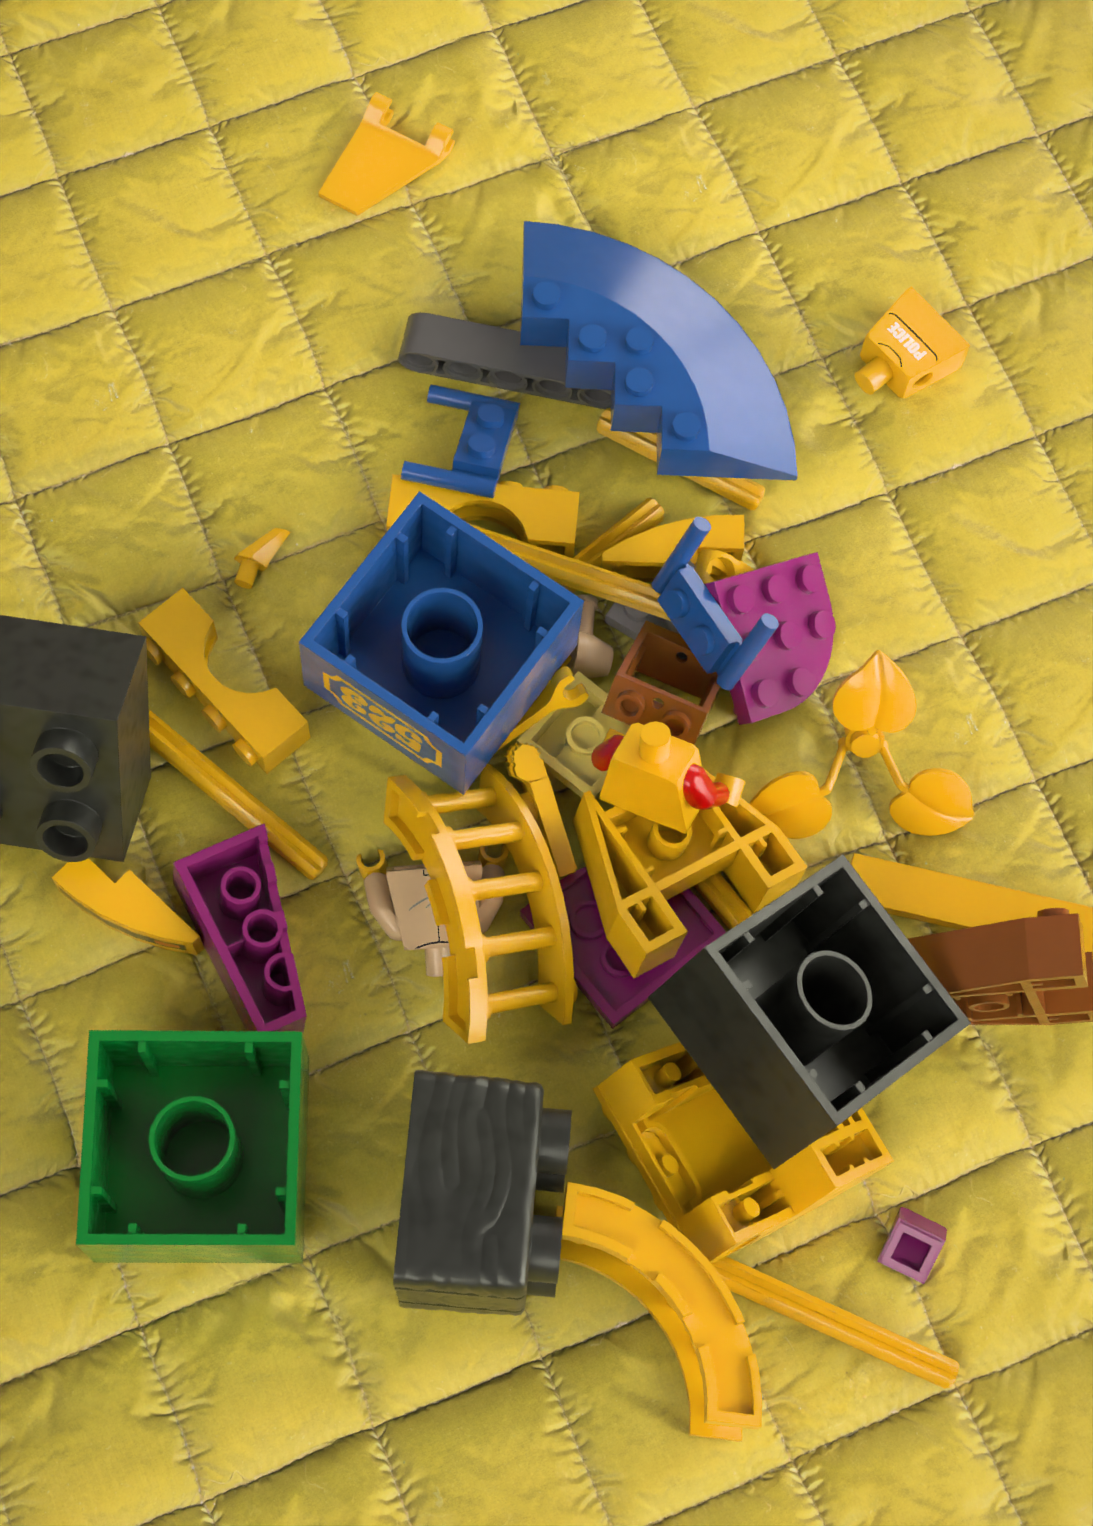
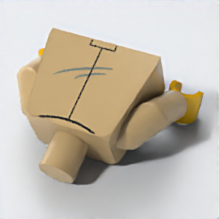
[356,843,509,977]

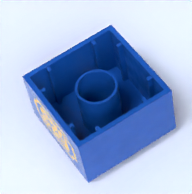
[299,491,584,795]

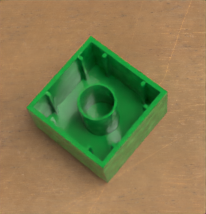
[76,1030,309,1263]

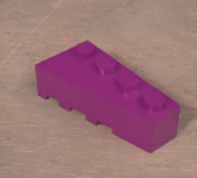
[173,823,307,1034]

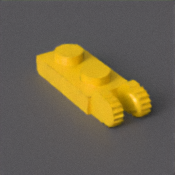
[504,743,577,877]

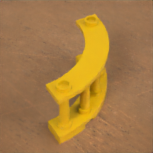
[383,764,578,1044]
[555,1182,762,1442]

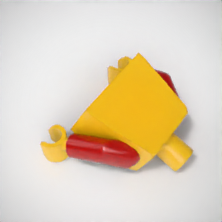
[591,721,746,834]

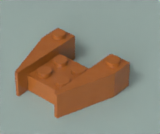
[908,908,1093,1025]

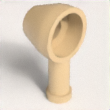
[567,594,613,679]

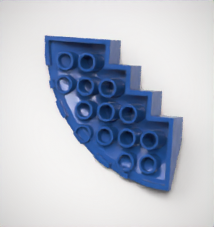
[520,221,798,481]

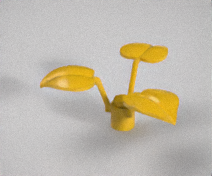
[749,650,975,839]

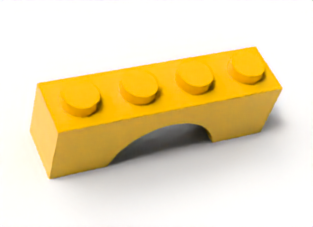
[386,474,580,558]
[138,587,311,774]

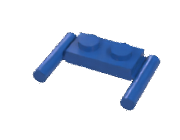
[401,384,520,498]
[652,517,779,690]

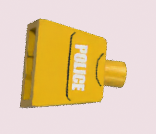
[855,286,970,398]

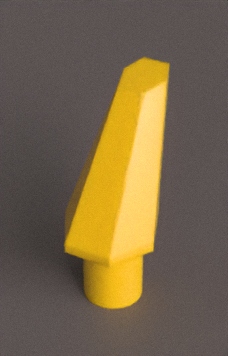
[234,528,291,589]

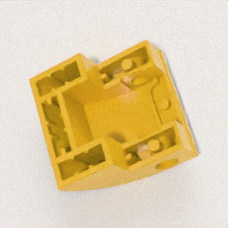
[593,1042,894,1263]

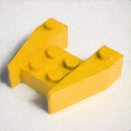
[573,768,808,978]

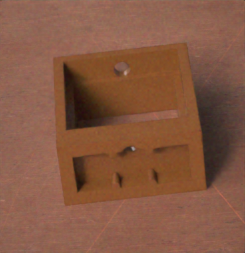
[601,620,721,745]

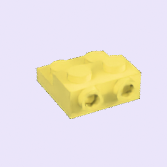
[516,671,631,799]

